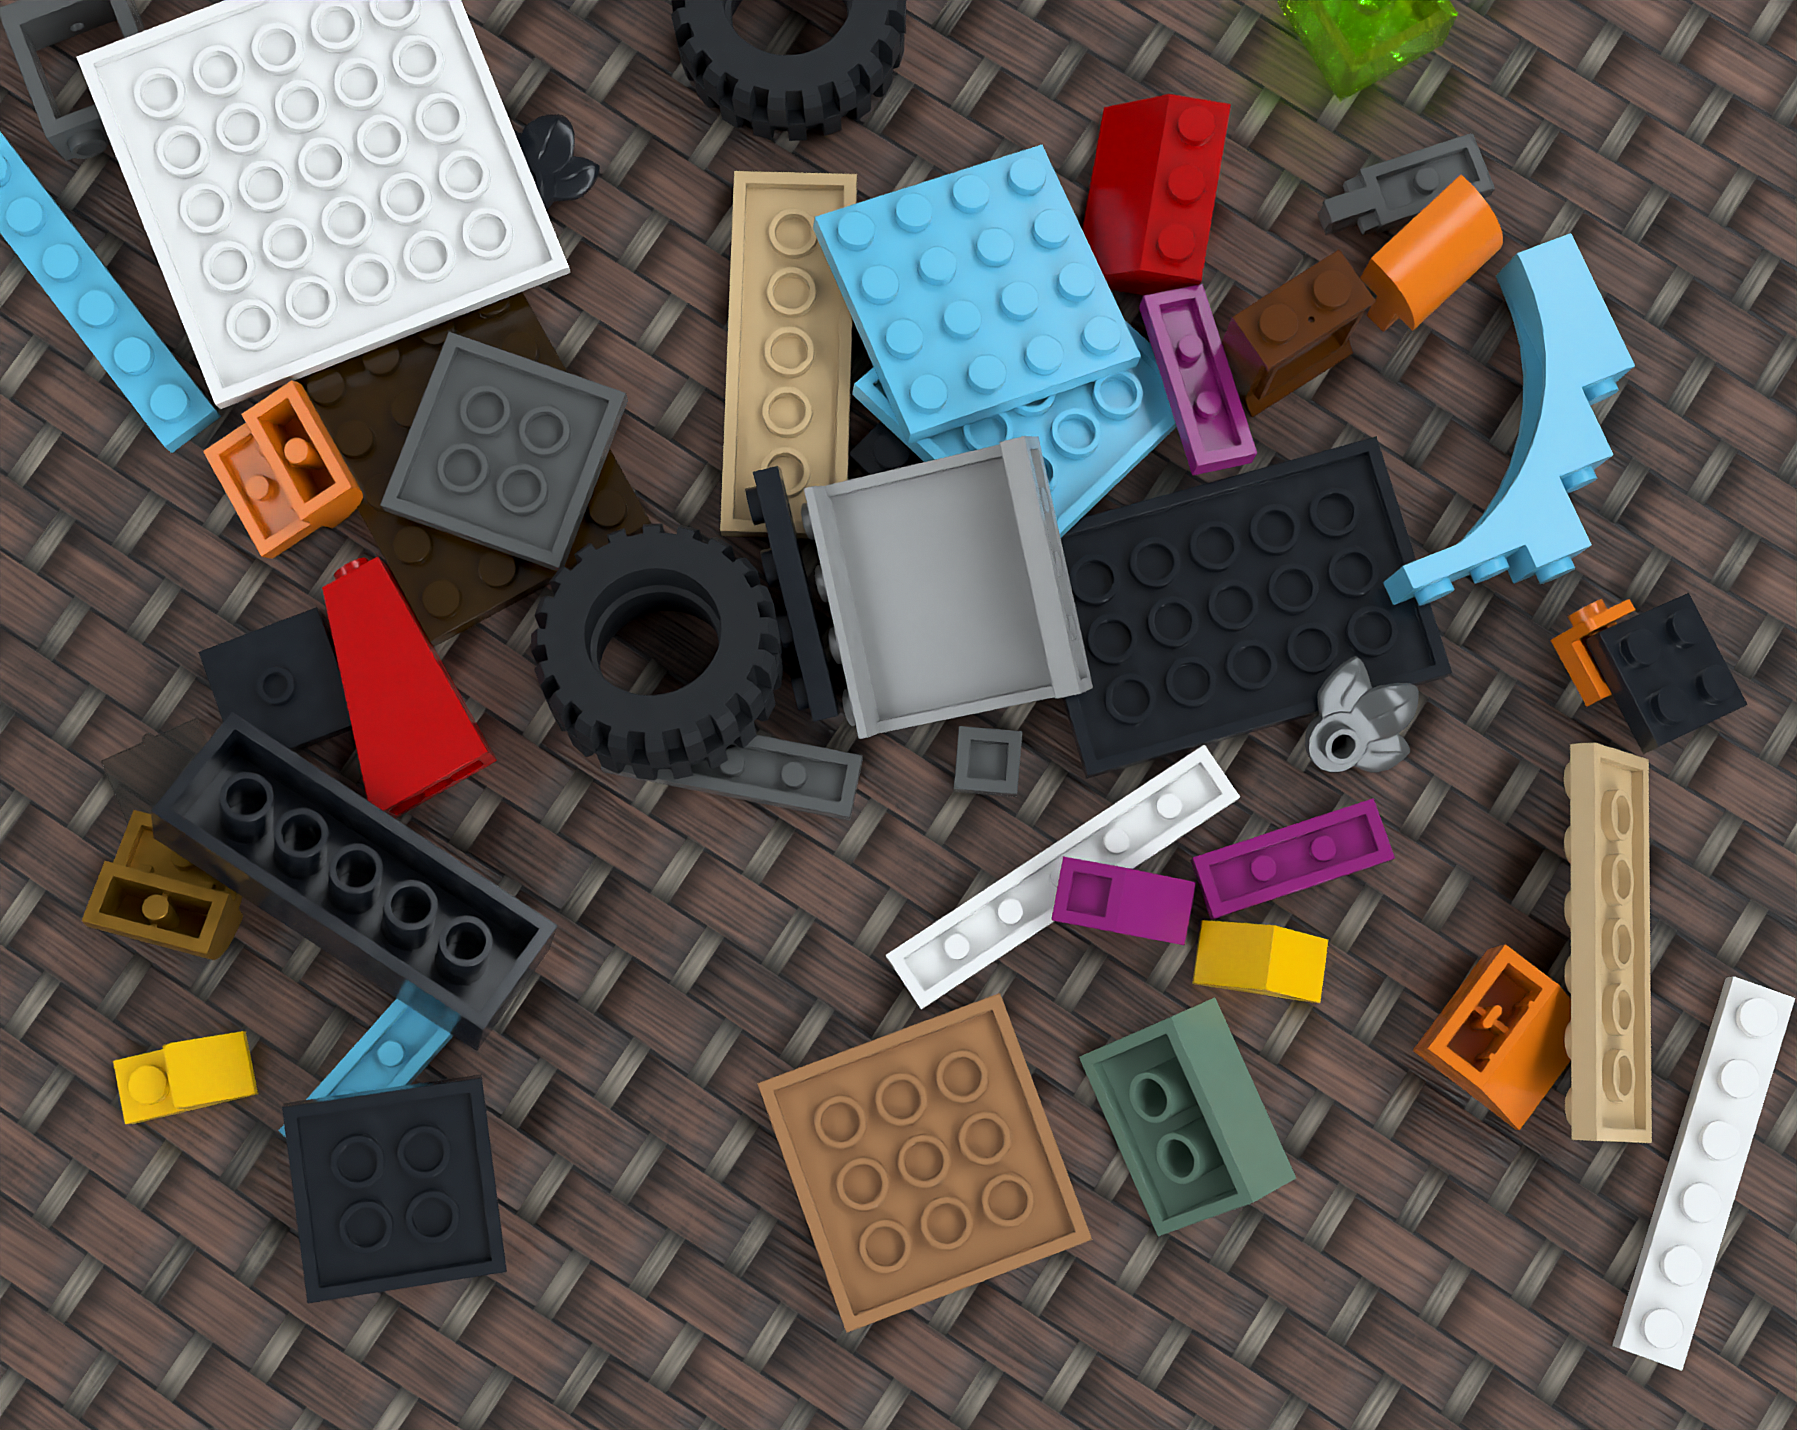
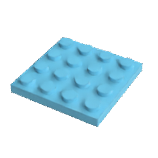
[813,145,1141,444]
[852,321,1177,538]

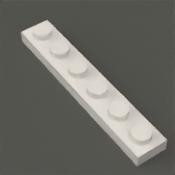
[886,745,1240,1010]
[1612,976,1795,1371]

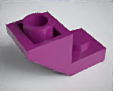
[1051,856,1196,946]

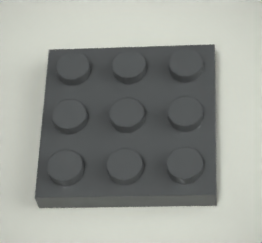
[380,332,628,571]

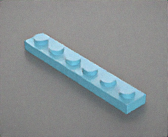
[0,132,221,453]

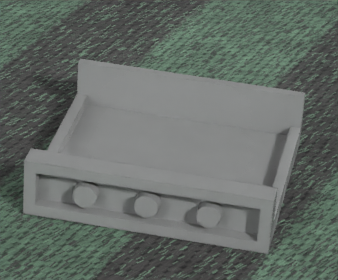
[801,436,1093,739]

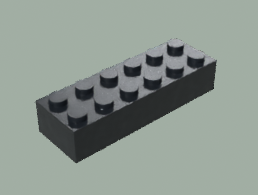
[151,712,558,1051]

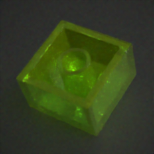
[1277,0,1458,102]

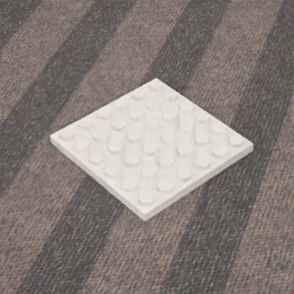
[77,0,571,409]

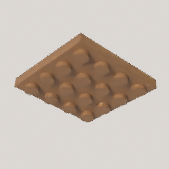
[757,993,1092,1333]

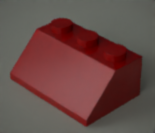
[1082,94,1231,295]

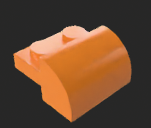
[1360,174,1503,332]
[203,380,363,559]

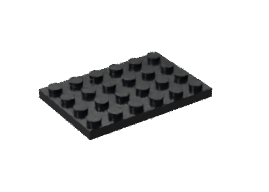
[1061,436,1452,779]

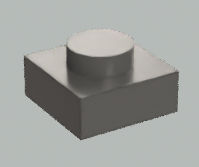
[953,726,1022,797]

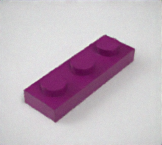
[1139,284,1257,476]
[1190,798,1395,920]

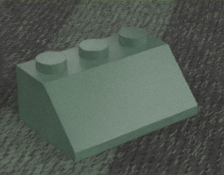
[1079,997,1296,1236]

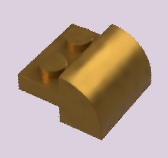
[82,810,243,960]

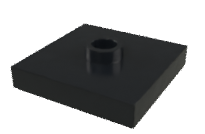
[199,607,352,752]

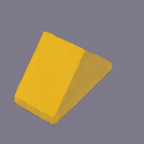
[1192,920,1328,1003]

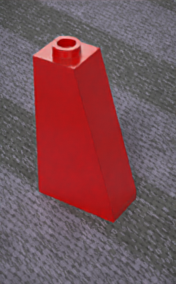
[322,556,498,819]

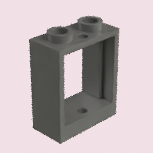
[0,0,145,161]

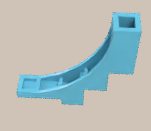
[1383,233,1635,606]

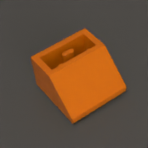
[1412,944,1571,1130]

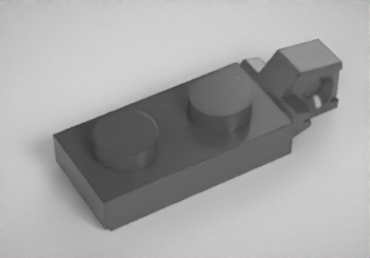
[1317,133,1495,235]

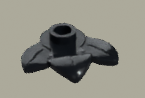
[513,114,600,211]

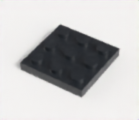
[282,1074,507,1304]

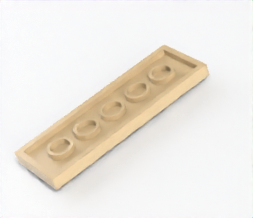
[720,171,857,539]
[1564,742,1652,1143]

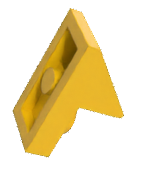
[113,1031,258,1124]

